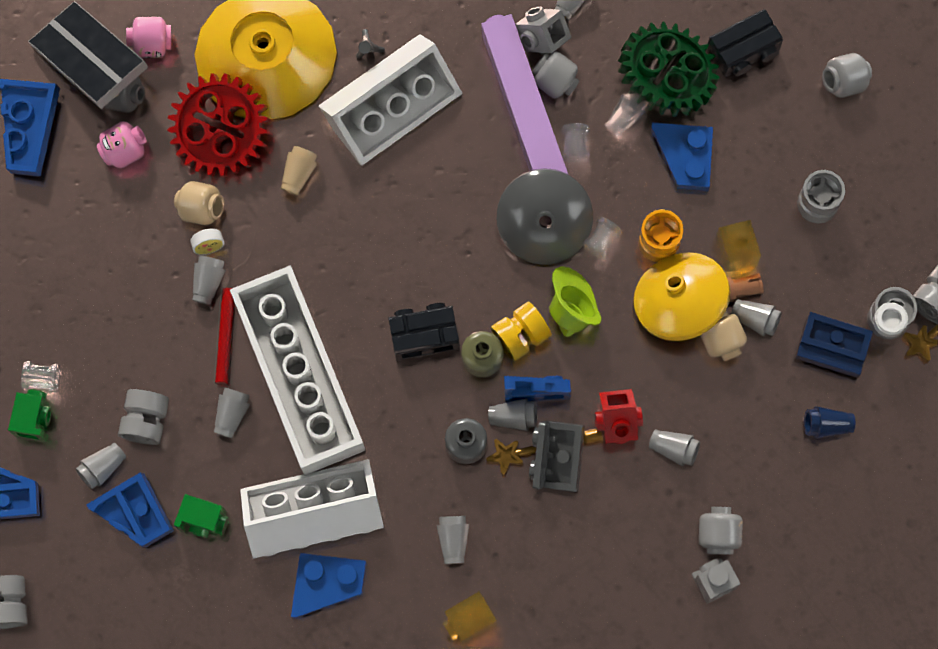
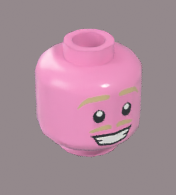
[126,17,171,58]
[97,121,147,168]

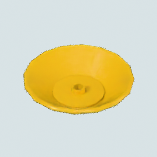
[194,0,337,120]

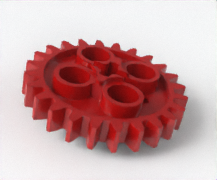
[167,73,271,177]

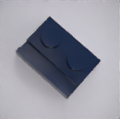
[796,312,873,378]

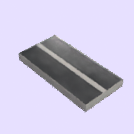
[28,1,148,109]

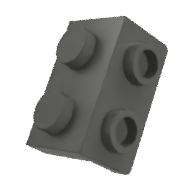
[529,420,585,492]

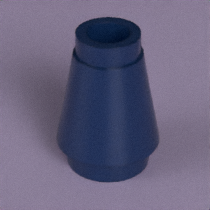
[804,406,856,439]

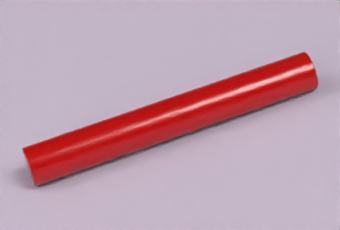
[215,288,234,385]

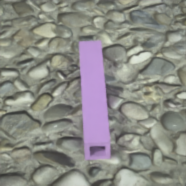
[481,14,568,174]

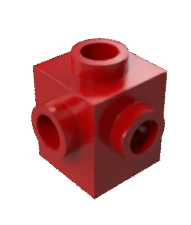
[595,389,643,444]

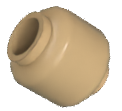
[174,181,224,226]
[700,311,747,361]

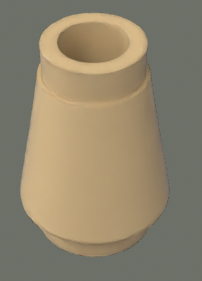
[280,146,317,196]

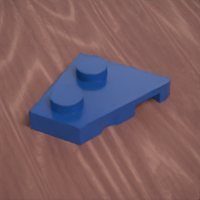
[86,472,174,547]

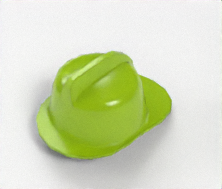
[549,266,602,337]

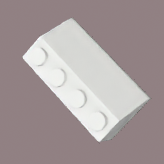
[319,34,463,165]
[240,459,384,558]

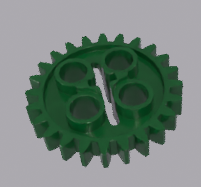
[618,22,720,117]

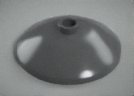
[496,168,593,265]

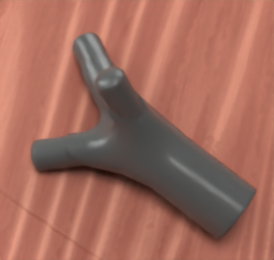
[356,29,385,59]

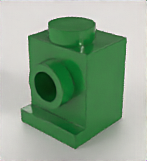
[8,389,52,442]
[174,494,229,538]

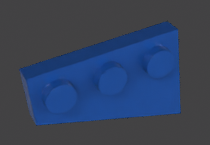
[0,79,60,176]

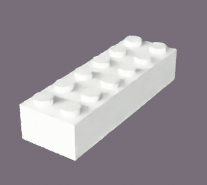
[230,265,366,475]

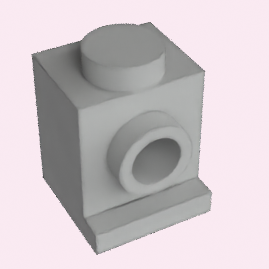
[691,559,741,604]

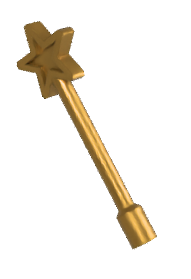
[903,324,938,362]
[486,429,603,476]

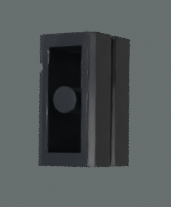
[708,9,783,77]
[388,303,460,361]

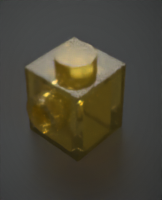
[716,220,761,274]
[442,591,497,645]

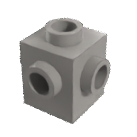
[515,7,572,55]

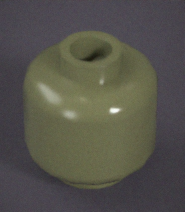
[461,331,504,377]

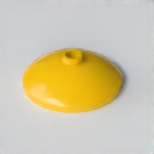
[634,252,730,341]

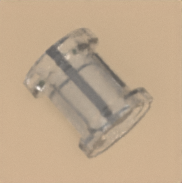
[561,123,590,162]
[582,217,623,260]
[21,361,60,393]

